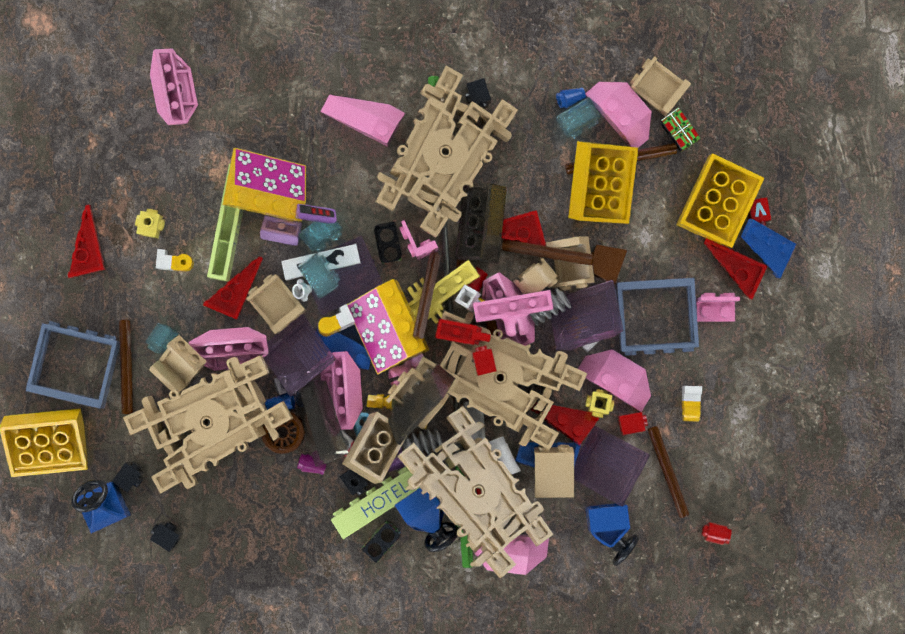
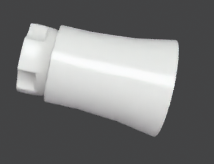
[489,437,521,475]

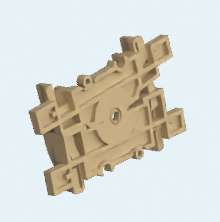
[375,66,518,238]
[415,311,587,450]
[123,355,293,494]
[397,406,553,578]

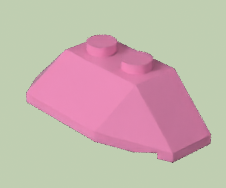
[150,49,198,125]
[585,82,652,148]
[482,272,535,346]
[189,327,269,371]
[578,349,651,412]
[320,351,363,430]
[473,534,549,575]

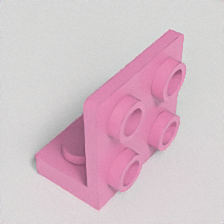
[399,220,439,260]
[696,293,740,322]

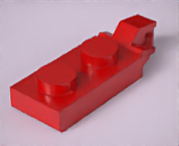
[435,319,491,345]

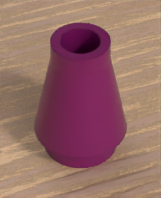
[297,454,327,475]

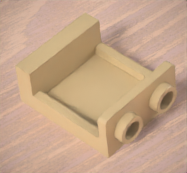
[630,56,691,117]
[546,236,594,291]
[246,274,307,335]
[149,335,207,395]
[386,368,449,429]
[534,445,574,498]

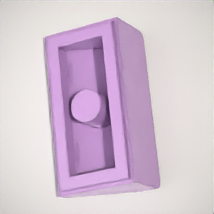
[260,216,302,246]

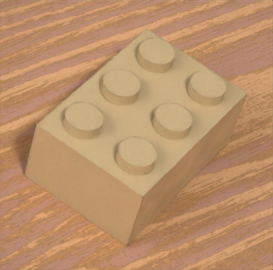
[342,412,409,484]

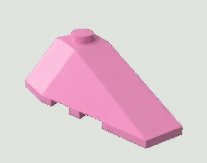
[321,95,406,147]

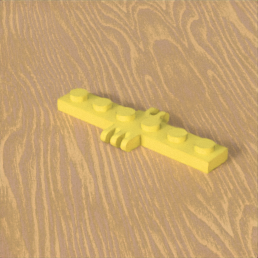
[407,260,480,324]

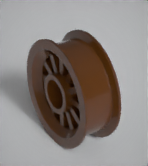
[262,412,305,454]

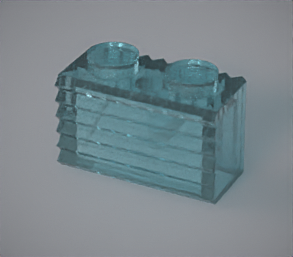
[555,97,601,139]
[298,221,344,253]
[298,252,340,299]
[146,323,180,354]

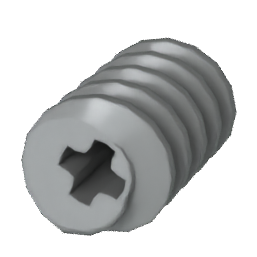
[530,288,571,326]
[403,428,443,454]

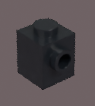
[465,78,491,109]
[112,461,145,493]
[339,469,369,496]
[150,521,183,552]

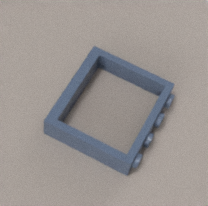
[615,278,699,356]
[26,321,120,409]

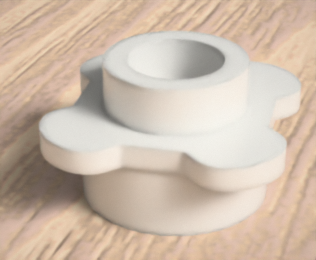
[292,279,312,302]

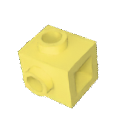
[135,209,165,239]
[585,389,614,418]

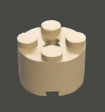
[513,257,558,294]

